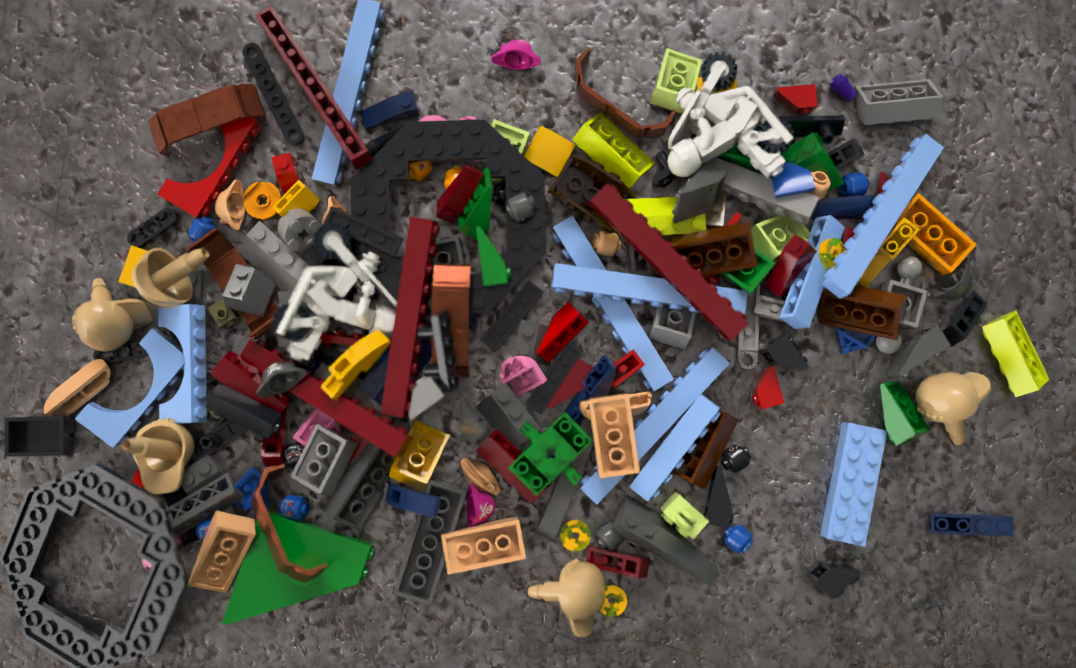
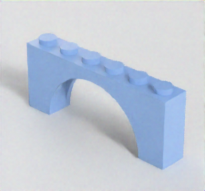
[158,304,207,423]
[75,328,185,448]

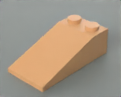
[588,394,640,478]
[188,511,256,593]
[441,516,526,574]

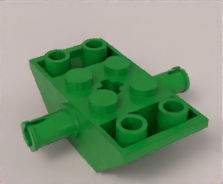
[508,412,593,496]

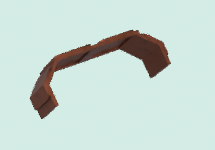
[575,47,676,139]
[148,84,267,157]
[186,228,278,340]
[432,263,472,377]
[251,464,327,583]

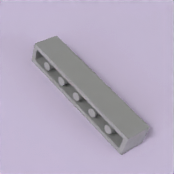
[707,157,819,224]

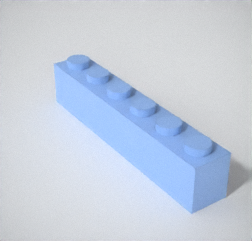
[780,215,845,329]
[629,394,720,502]

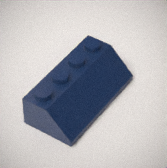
[358,339,432,405]

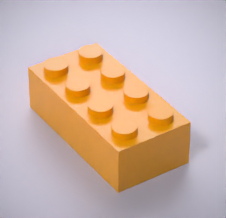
[893,193,977,276]

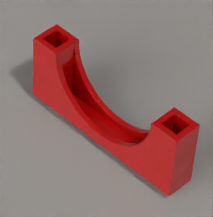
[157,118,261,218]

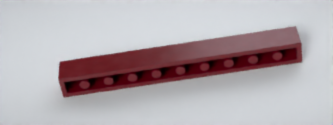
[255,5,373,170]
[588,184,749,341]
[380,217,440,418]
[240,339,413,458]

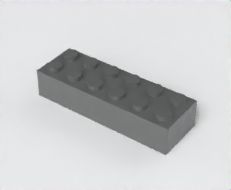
[393,478,468,606]

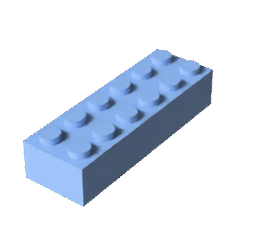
[820,422,887,547]

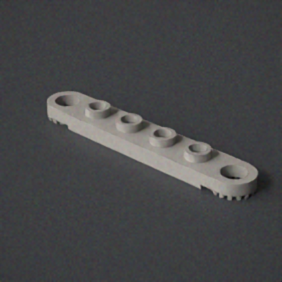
[737,284,760,370]

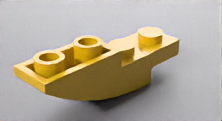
[858,217,920,287]
[321,330,391,400]

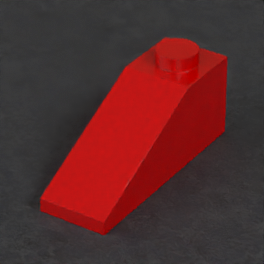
[537,301,589,363]

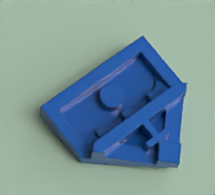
[771,161,815,199]
[835,327,876,354]
[234,466,269,511]

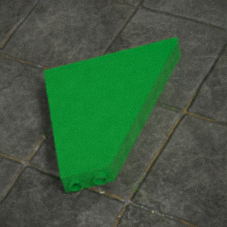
[222,509,375,625]

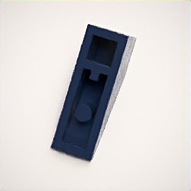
[360,91,420,130]

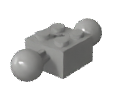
[876,256,928,354]

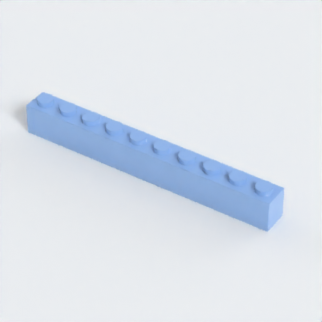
[312,0,385,188]
[822,134,944,299]
[552,215,674,392]
[551,263,748,314]
[580,347,730,504]

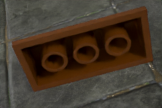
[672,221,758,276]
[820,285,907,341]
[671,410,739,489]

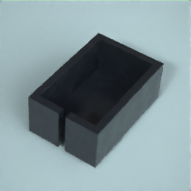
[4,416,74,457]

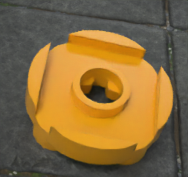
[244,182,282,221]

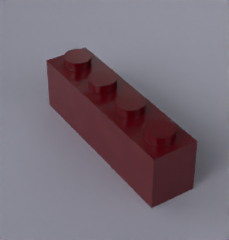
[210,351,292,413]
[476,429,552,504]

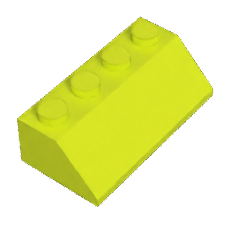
[572,112,655,189]
[624,197,706,236]
[982,310,1049,397]

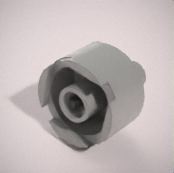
[278,208,321,253]

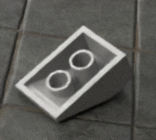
[648,305,696,350]

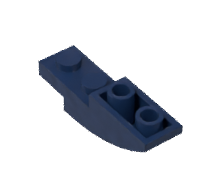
[564,354,616,425]
[385,482,440,518]
[931,513,1013,537]

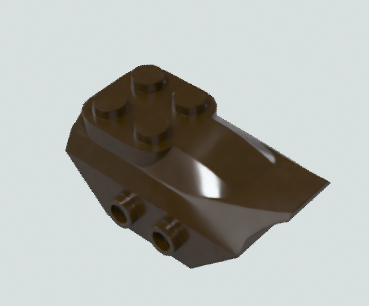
[548,154,636,233]

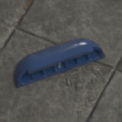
[811,195,876,221]

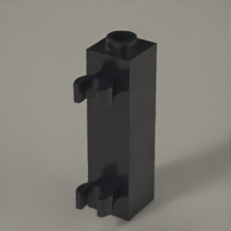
[205,383,282,443]

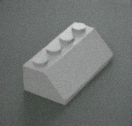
[855,79,943,125]
[239,221,310,292]

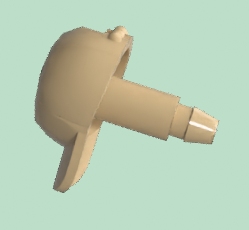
[132,248,209,309]
[72,278,153,352]
[915,371,991,446]
[121,418,195,494]
[528,559,605,637]

